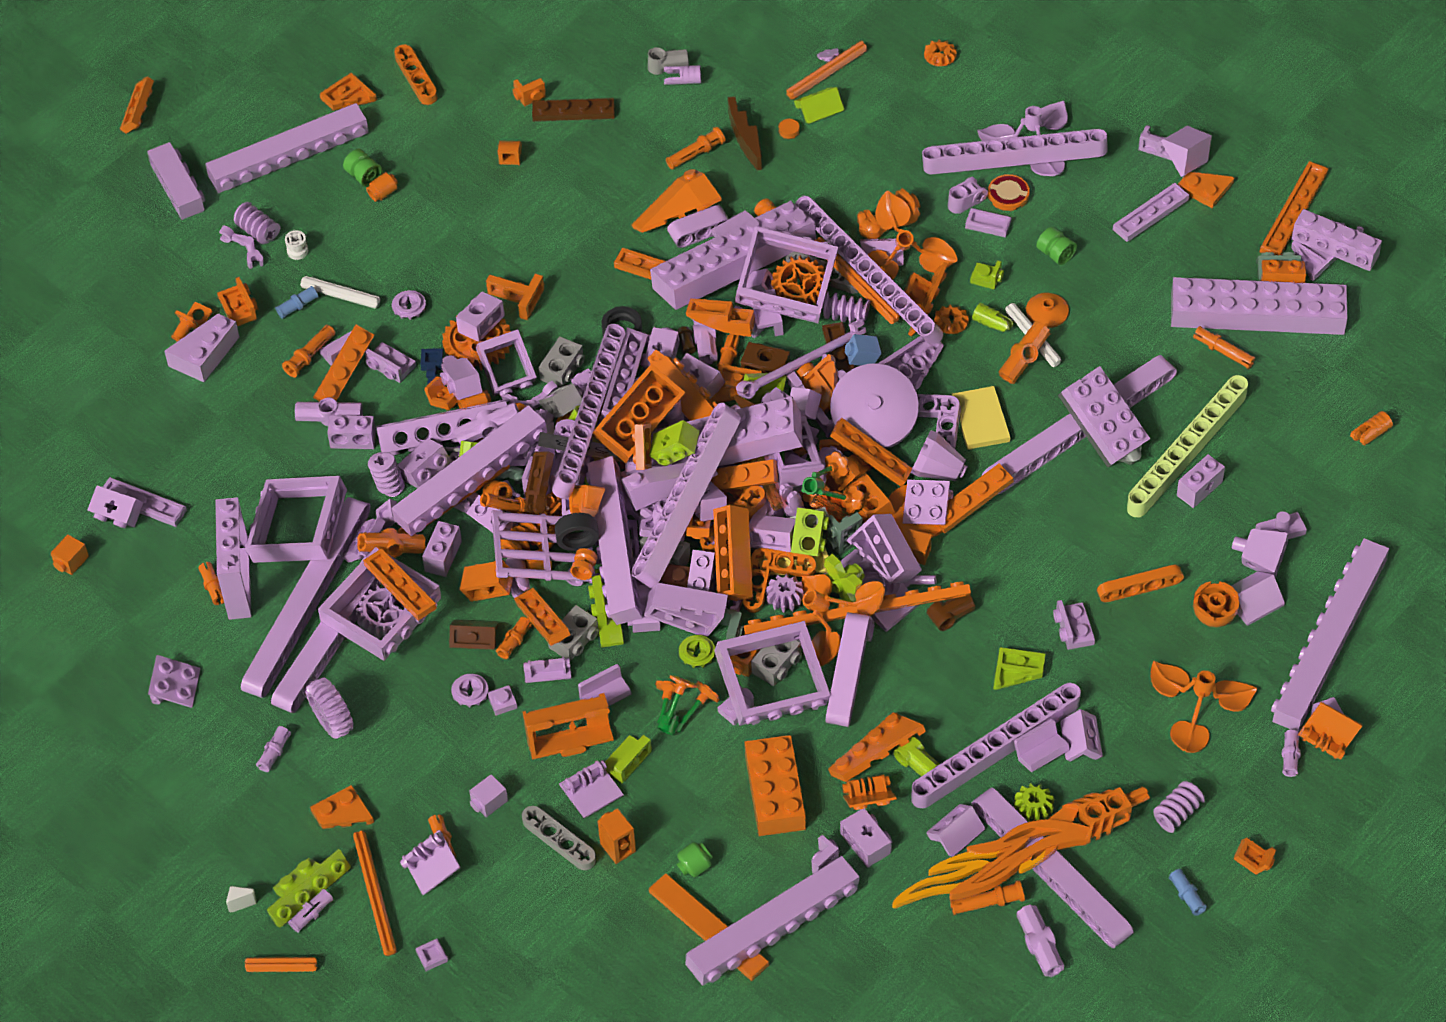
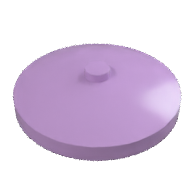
[830,364,919,449]

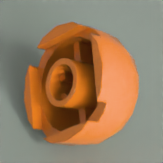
[1193,581,1239,628]

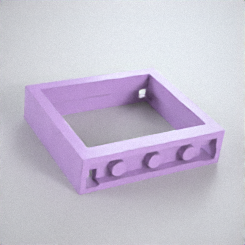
[735,226,838,323]
[245,476,347,563]
[216,497,251,620]
[318,547,441,661]
[714,621,831,726]

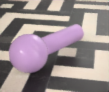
[903,575,936,588]

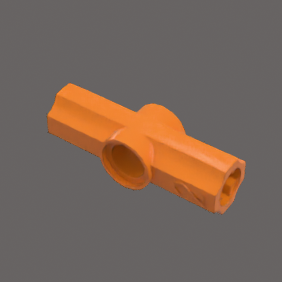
[998,322,1051,384]
[357,528,426,558]

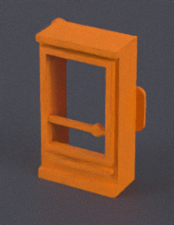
[522,693,614,760]

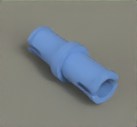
[275,286,318,319]
[1169,869,1207,916]

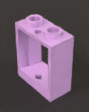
[476,329,536,397]

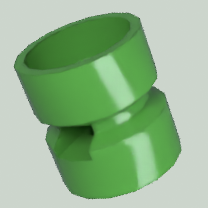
[343,149,382,187]
[1036,226,1077,266]

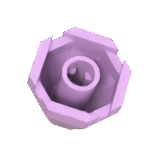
[910,430,967,481]

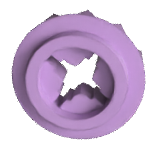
[392,290,426,320]
[451,674,489,708]

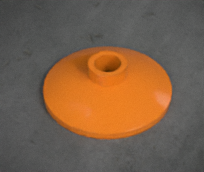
[1026,293,1069,328]

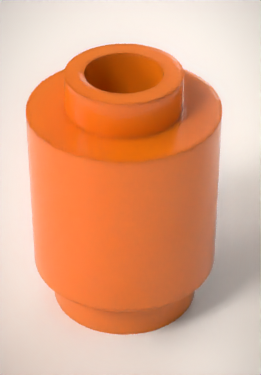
[366,172,398,202]
[457,390,491,409]
[483,480,512,498]

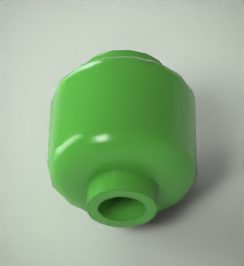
[676,842,713,878]

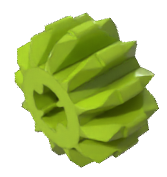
[1014,783,1054,822]

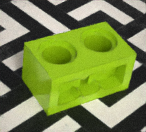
[791,508,829,556]

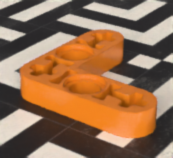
[743,548,817,613]

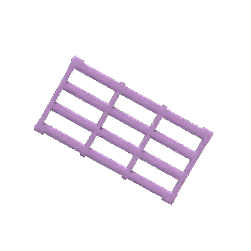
[491,510,643,585]

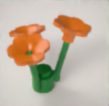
[801,451,864,514]
[655,675,719,736]

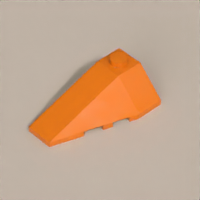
[631,169,721,233]

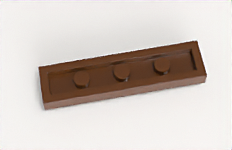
[532,98,614,121]

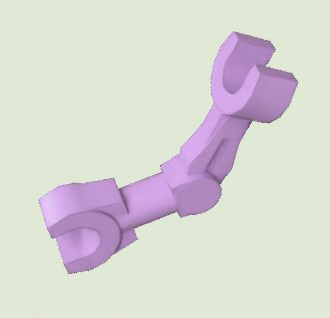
[219,226,264,269]
[502,381,558,411]

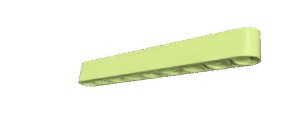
[1127,375,1248,518]

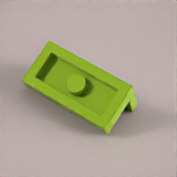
[794,87,844,123]
[604,735,652,784]

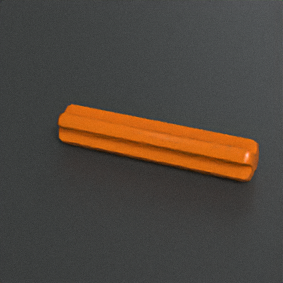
[245,957,317,972]

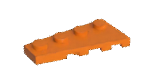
[828,712,926,782]

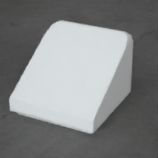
[226,886,257,912]

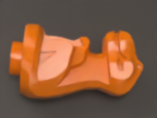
[857,188,920,239]

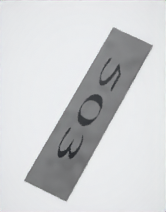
[538,432,623,462]

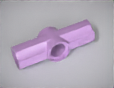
[693,320,717,365]
[295,398,363,426]
[454,402,519,445]
[1017,904,1064,977]

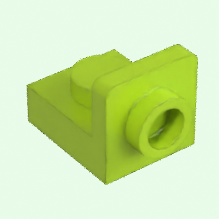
[970,260,1004,290]

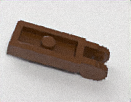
[524,451,554,514]

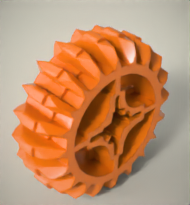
[771,255,829,306]

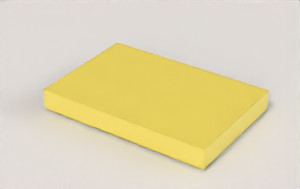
[952,386,1010,450]

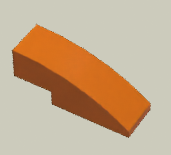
[686,298,755,337]

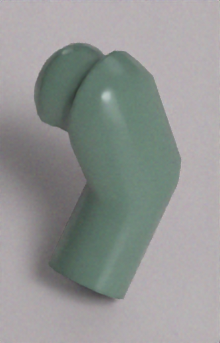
[495,466,524,484]

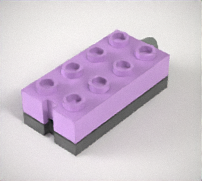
[1058,366,1150,467]

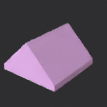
[1161,126,1211,177]
[1232,571,1285,626]

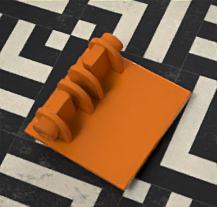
[1298,702,1362,760]
[842,774,896,810]

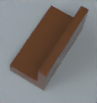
[449,620,498,650]

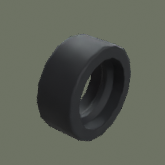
[601,306,642,336]
[555,513,599,551]

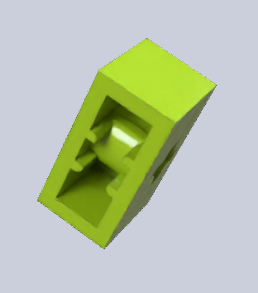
[649,420,700,466]

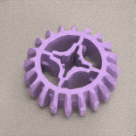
[356,585,408,640]
[306,678,354,739]

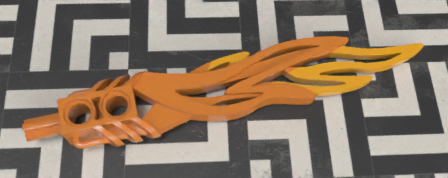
[892,787,1150,909]

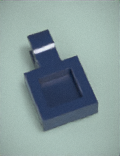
[420,348,444,385]

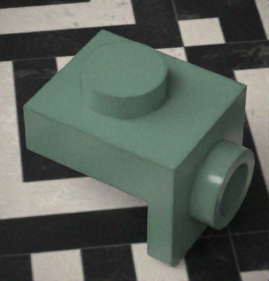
[719,609,744,640]

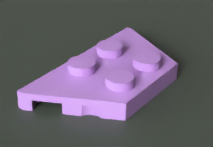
[1291,222,1364,281]

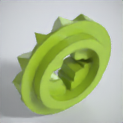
[679,635,715,669]

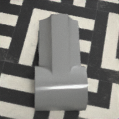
[648,47,688,75]

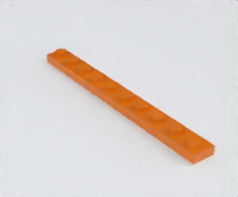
[744,581,971,635]

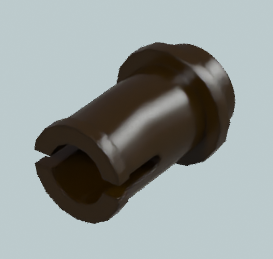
[677,326,696,355]

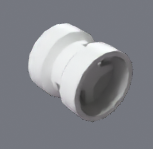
[285,230,308,260]

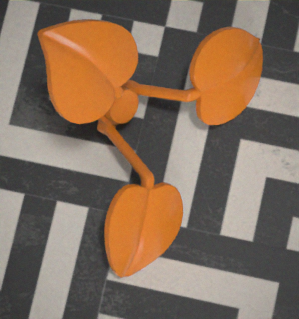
[863,191,958,285]
[802,574,885,667]
[1150,661,1257,753]

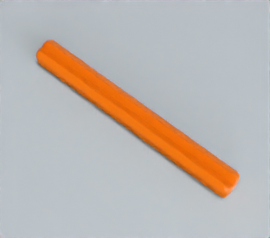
[786,41,867,100]

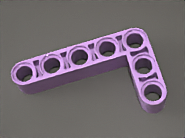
[826,612,874,727]

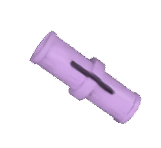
[256,726,291,772]
[1282,730,1301,777]
[288,889,333,933]

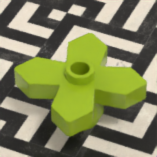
[824,554,865,602]

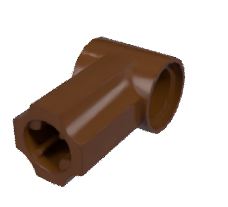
[926,596,975,631]

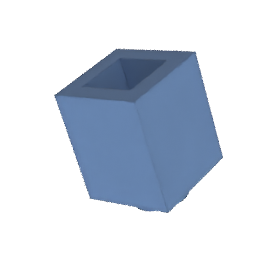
[845,334,881,366]

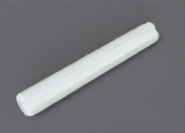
[301,276,380,309]
[1005,303,1061,367]

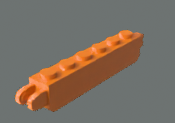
[647,349,757,464]

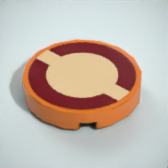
[988,174,1030,211]

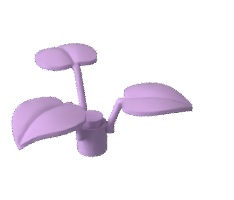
[978,101,1067,176]

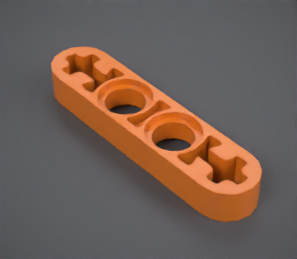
[394,44,437,105]
[700,486,767,553]
[1097,565,1184,602]

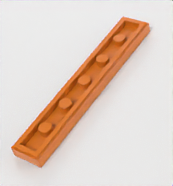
[1260,161,1329,255]
[649,873,769,981]

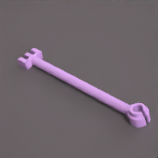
[736,319,868,399]

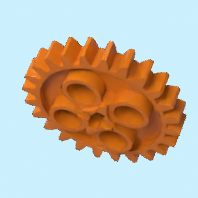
[442,315,512,370]

